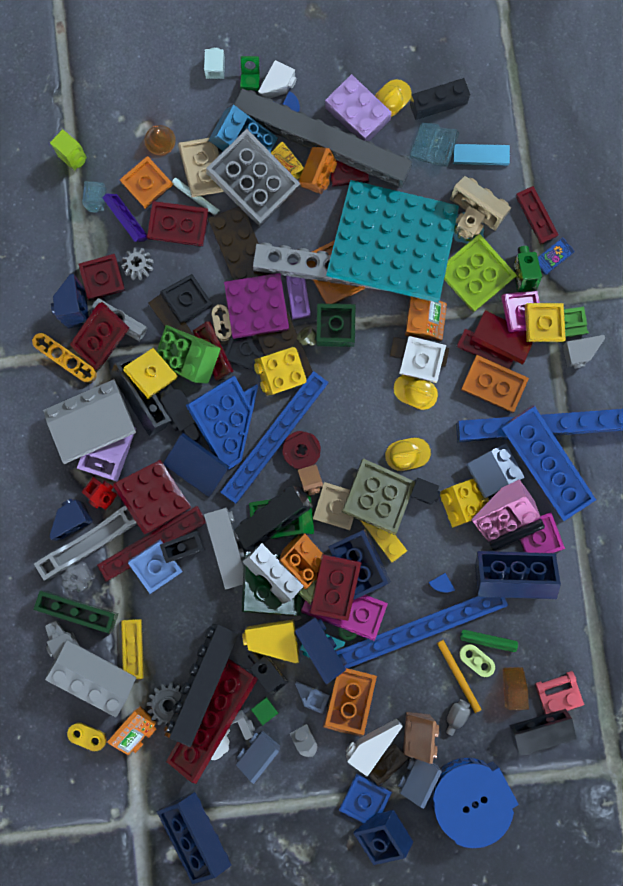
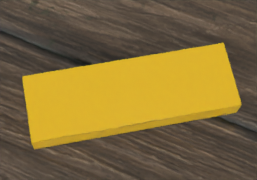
[121,619,144,679]

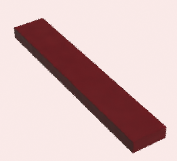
[97,506,206,582]

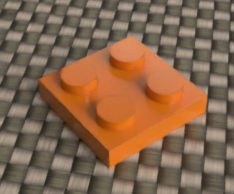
[120,156,173,209]

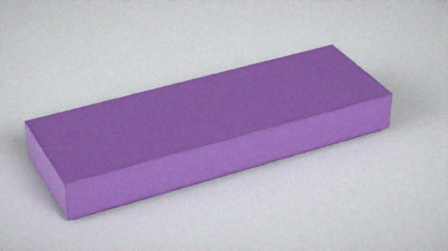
[286,262,311,320]

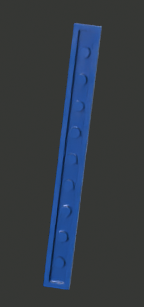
[336,596,508,668]

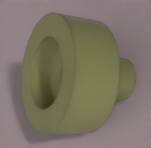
[297,326,317,346]

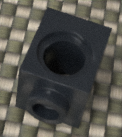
[410,478,441,505]

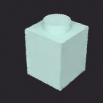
[204,48,225,79]

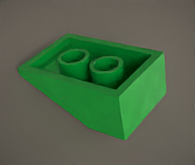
[249,495,314,540]

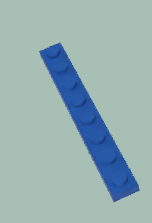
[221,371,329,504]

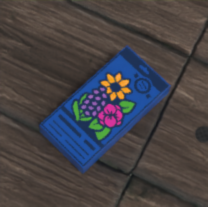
[538,237,575,276]

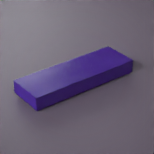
[102,193,148,242]

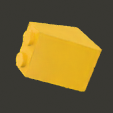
[242,619,300,663]

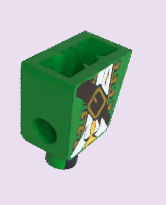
[514,246,542,292]

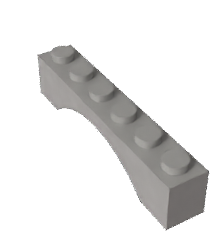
[34,506,137,581]

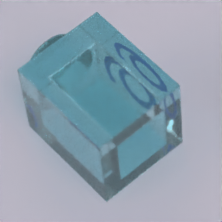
[82,181,107,212]

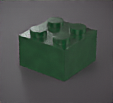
[316,304,356,347]

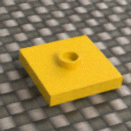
[525,303,566,342]
[123,348,178,398]

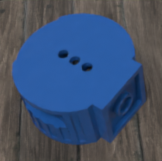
[431,757,519,848]

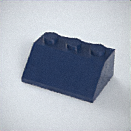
[51,274,89,329]
[328,529,391,600]
[295,617,347,684]

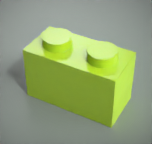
[50,129,87,171]

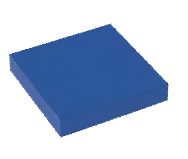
[339,773,392,823]

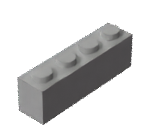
[204,508,244,590]

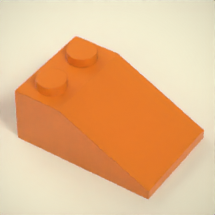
[323,668,377,737]

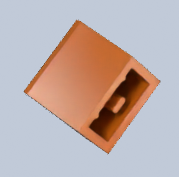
[298,147,337,195]
[279,534,323,589]

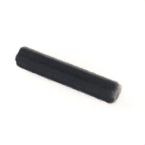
[489,519,545,551]

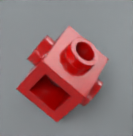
[82,477,117,510]

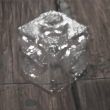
[61,562,95,593]

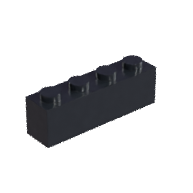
[111,356,171,437]
[234,486,313,550]

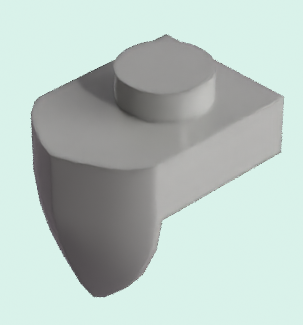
[231,710,255,740]
[290,724,318,757]

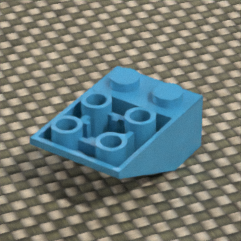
[208,105,278,152]

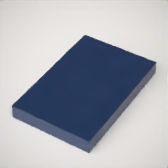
[163,433,230,497]

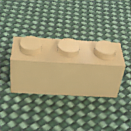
[450,176,511,231]

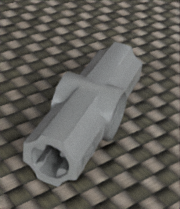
[90,298,148,341]

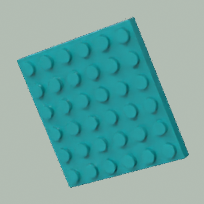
[326,180,459,303]

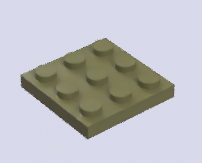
[342,459,415,535]

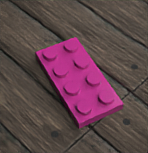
[301,595,388,641]

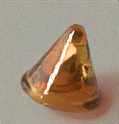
[145,125,176,156]

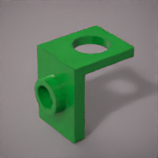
[240,56,260,91]

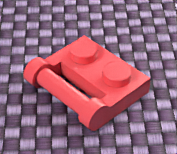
[535,671,584,715]

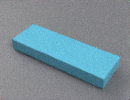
[453,144,510,165]

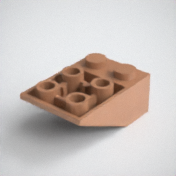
[403,712,439,764]

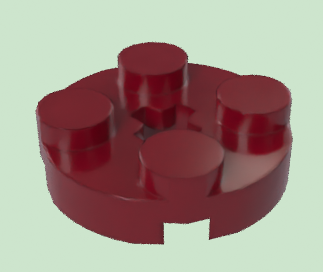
[283,431,321,469]

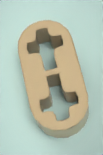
[212,305,232,341]

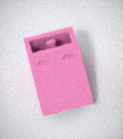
[472,479,540,542]

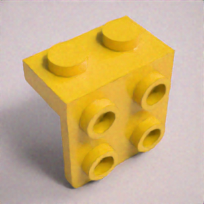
[254,347,307,396]
[440,479,489,528]

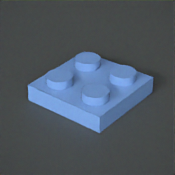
[128,539,182,594]

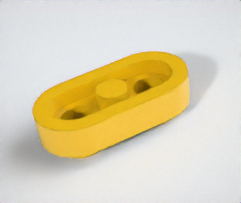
[67,723,107,751]

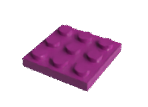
[224,273,289,339]

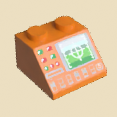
[405,296,447,341]
[107,706,158,755]

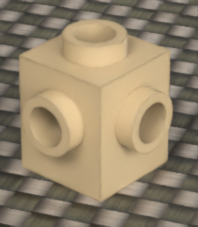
[455,206,485,239]

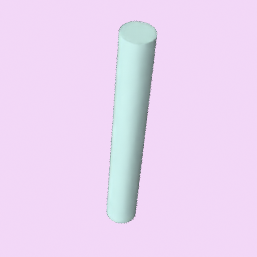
[172,178,220,216]

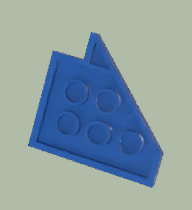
[186,376,258,470]

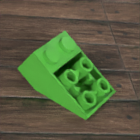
[157,325,221,384]

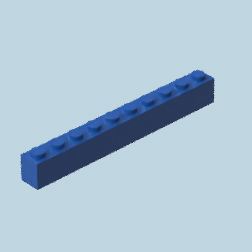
[456,409,623,443]

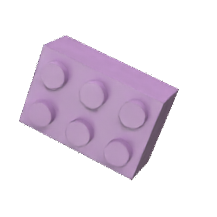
[325,74,391,141]

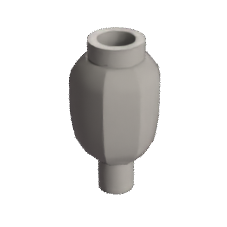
[446,699,470,736]

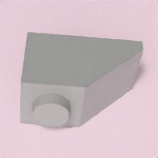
[563,335,605,369]

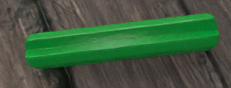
[460,629,518,652]

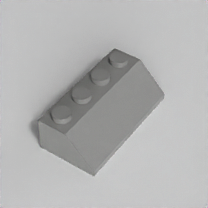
[45,640,136,717]

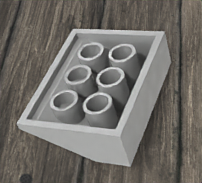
[206,129,300,227]
[43,379,136,464]

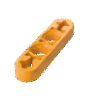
[32,333,97,383]

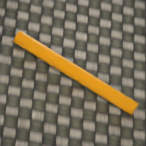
[437,640,482,713]

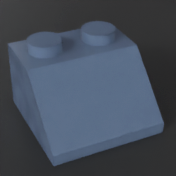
[466,444,525,498]
[236,731,280,784]
[398,757,442,809]

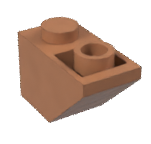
[298,465,323,496]

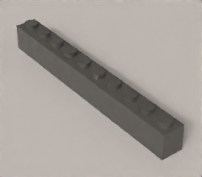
[234,89,412,188]

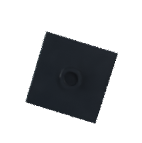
[160,274,213,324]

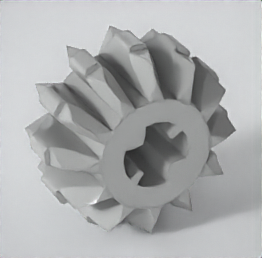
[121,248,154,280]

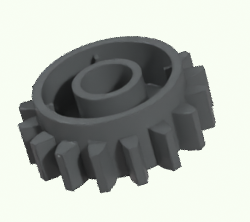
[147,683,182,726]

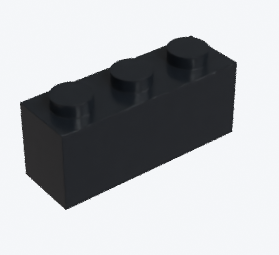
[410,78,471,120]
[509,709,577,756]

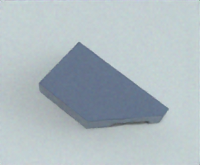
[295,681,330,714]

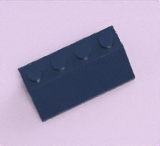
[156,792,231,884]

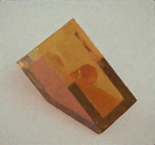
[503,667,529,710]

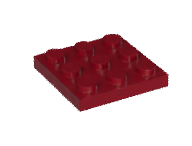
[113,460,191,535]

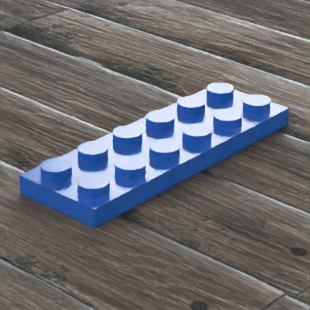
[501,405,596,521]

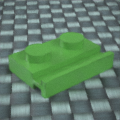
[564,307,589,338]

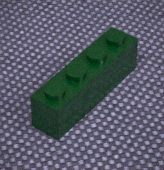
[33,590,119,633]

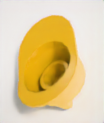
[375,79,412,117]
[393,375,438,410]
[385,438,431,471]

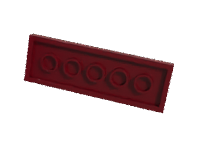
[166,658,258,784]

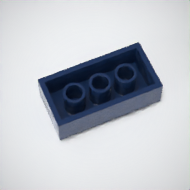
[475,551,561,599]

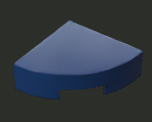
[283,91,300,112]
[428,573,455,592]

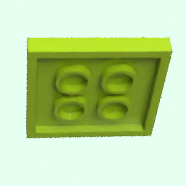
[444,234,517,313]

